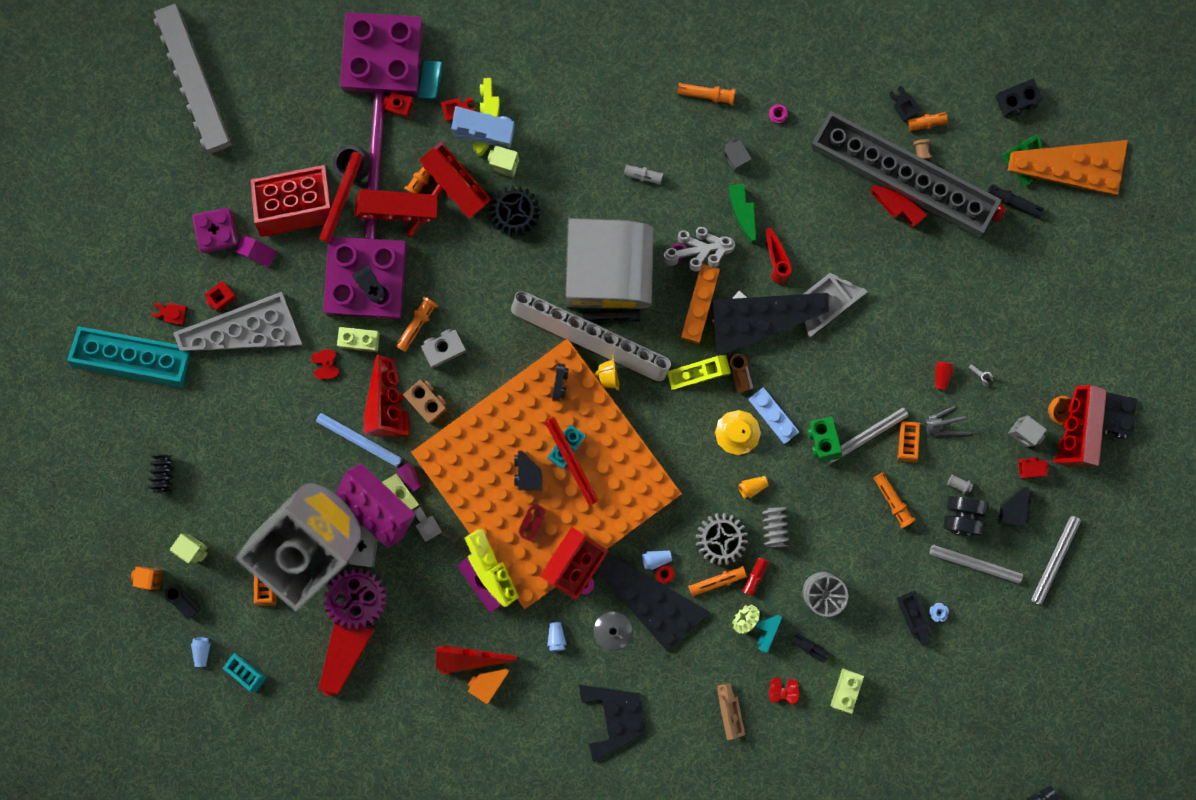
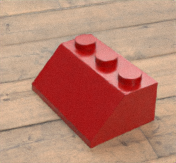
[540,527,608,600]

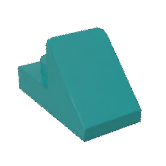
[755,615,782,653]

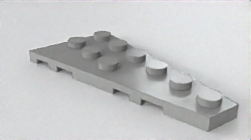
[173,292,303,351]

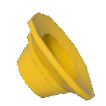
[715,410,761,455]

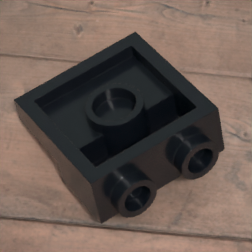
[1102,392,1138,439]

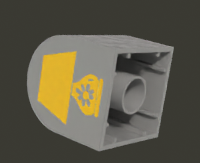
[566,219,654,310]
[236,483,361,611]

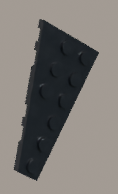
[713,293,829,356]
[596,553,710,651]

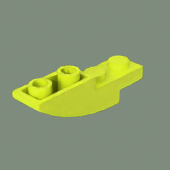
[473,78,500,157]
[465,529,519,607]

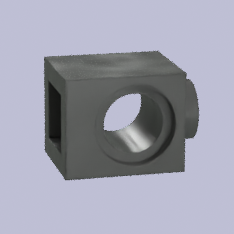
[723,140,752,172]

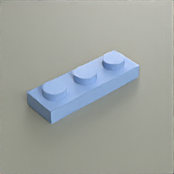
[748,388,799,444]

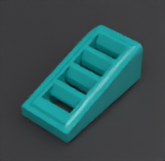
[223,653,267,692]

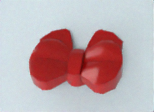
[311,349,340,380]
[768,677,799,705]

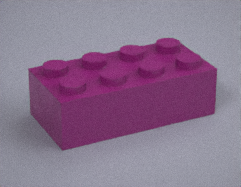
[335,463,416,549]

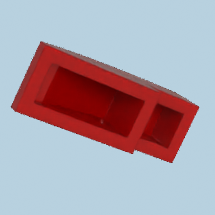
[869,185,927,228]

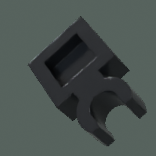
[889,85,921,122]

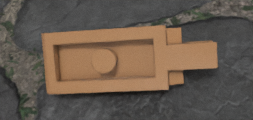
[717,683,745,740]

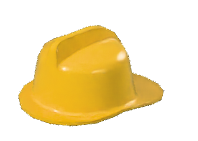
[595,353,619,391]

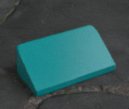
[418,61,443,101]

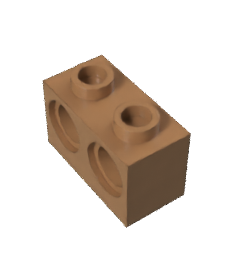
[403,380,447,424]

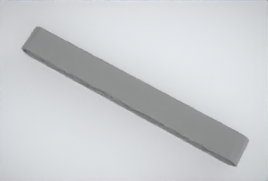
[511,291,671,381]

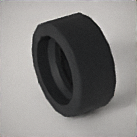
[332,144,371,182]

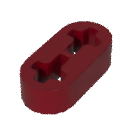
[519,505,545,540]

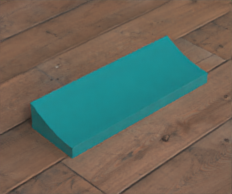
[67,326,191,388]

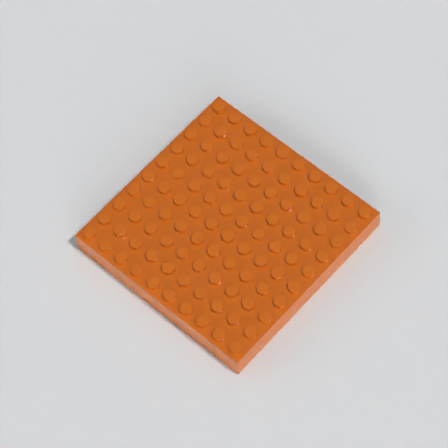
[411,339,681,609]

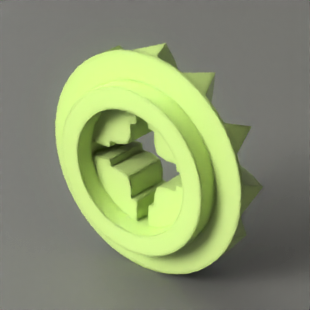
[732,604,760,634]

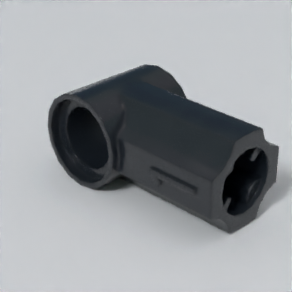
[164,585,201,620]

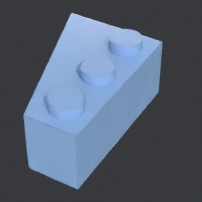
[451,106,515,148]

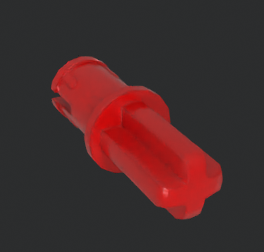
[742,558,769,596]

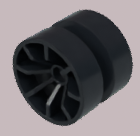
[943,496,989,537]

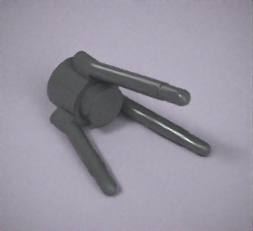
[925,406,972,437]

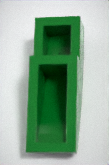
[728,184,756,243]

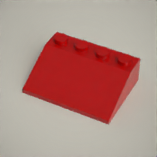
[251,165,333,237]

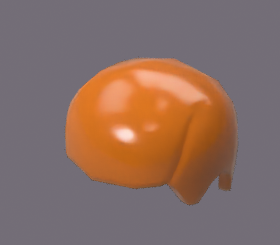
[1048,396,1072,426]

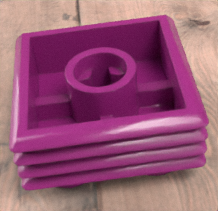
[192,207,238,253]

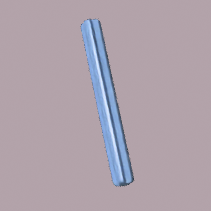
[316,413,402,467]

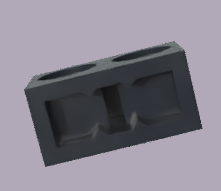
[995,78,1043,118]

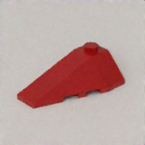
[364,355,409,437]
[435,645,517,675]

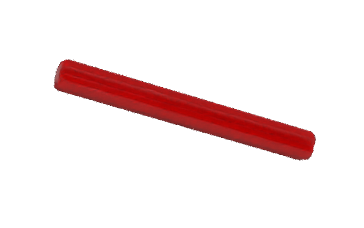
[320,152,363,243]
[545,417,599,505]

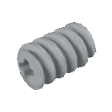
[762,507,789,547]

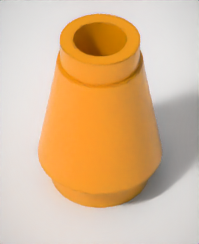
[738,476,769,499]

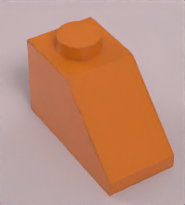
[131,566,163,590]
[468,668,510,704]

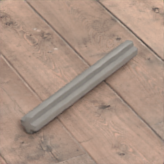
[827,408,909,464]
[1031,516,1081,605]
[929,545,1023,583]

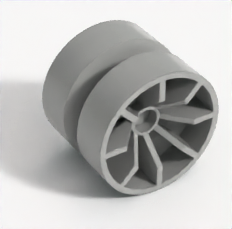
[802,572,848,617]

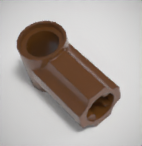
[728,354,754,393]

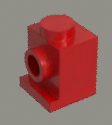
[383,92,414,119]
[204,281,237,311]
[1018,457,1049,478]

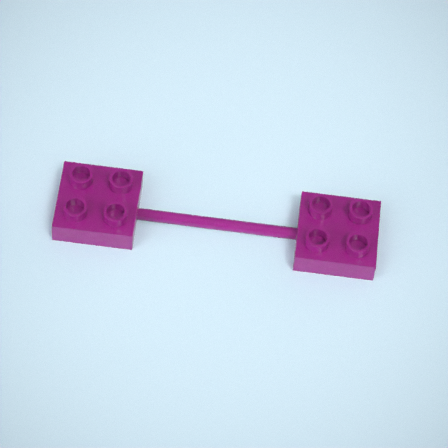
[323,12,423,320]

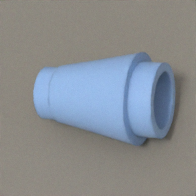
[642,550,672,570]
[547,622,567,651]
[191,637,211,667]

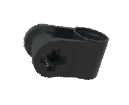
[352,264,385,303]

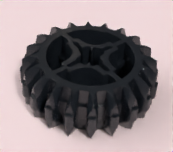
[489,185,541,237]

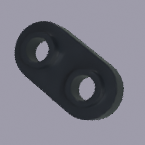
[552,363,569,402]

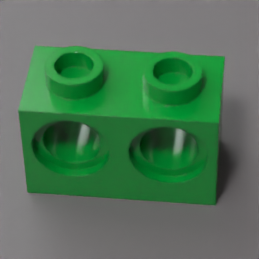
[807,416,842,463]

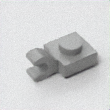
[413,507,442,542]

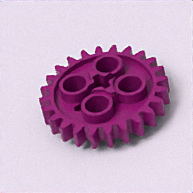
[323,568,387,631]

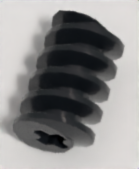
[148,454,175,494]

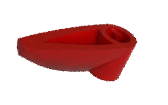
[766,228,792,284]

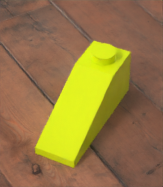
[667,355,731,390]

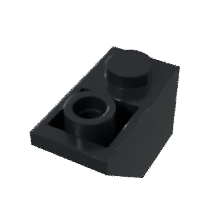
[514,450,542,490]
[999,487,1031,526]

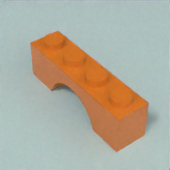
[680,264,720,345]

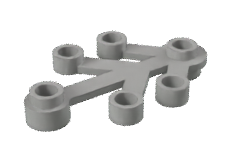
[663,227,735,271]

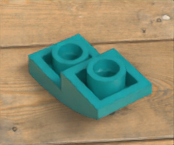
[547,425,586,470]

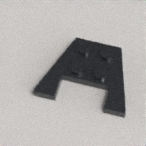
[579,685,646,761]

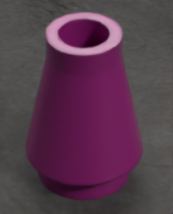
[396,462,422,492]

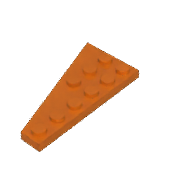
[1007,140,1128,196]

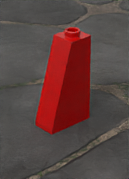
[318,622,375,696]

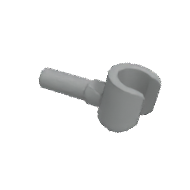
[969,364,994,387]

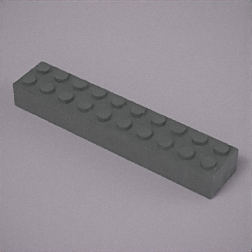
[811,111,1001,238]

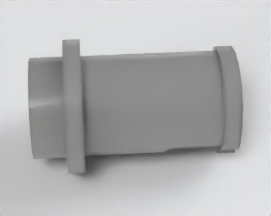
[947,474,973,495]

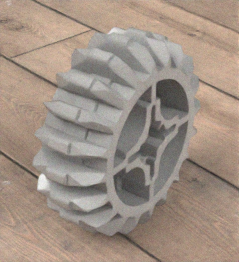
[696,513,748,565]

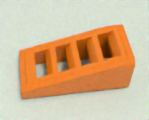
[897,421,920,463]
[254,575,276,606]

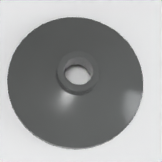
[594,612,632,651]

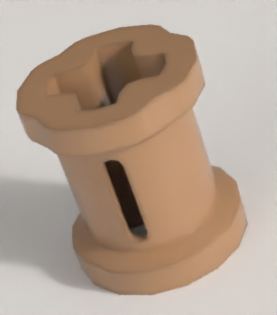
[913,139,933,161]

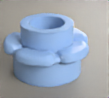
[930,603,949,622]

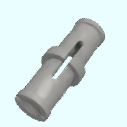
[624,164,663,185]

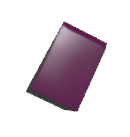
[235,235,277,268]

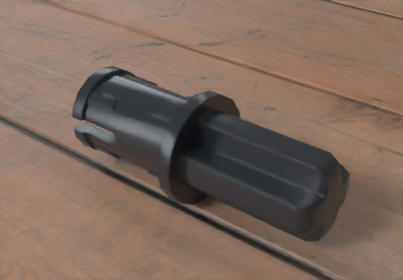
[791,632,829,663]

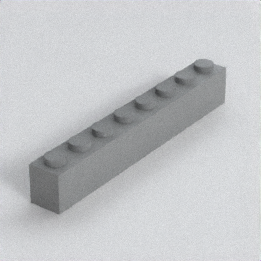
[154,4,232,154]

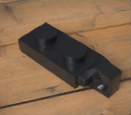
[896,591,931,646]

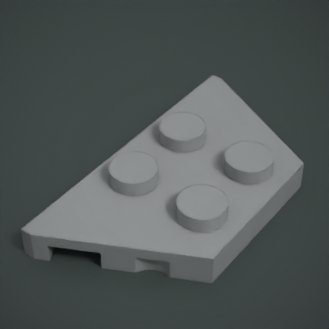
[804,273,868,338]

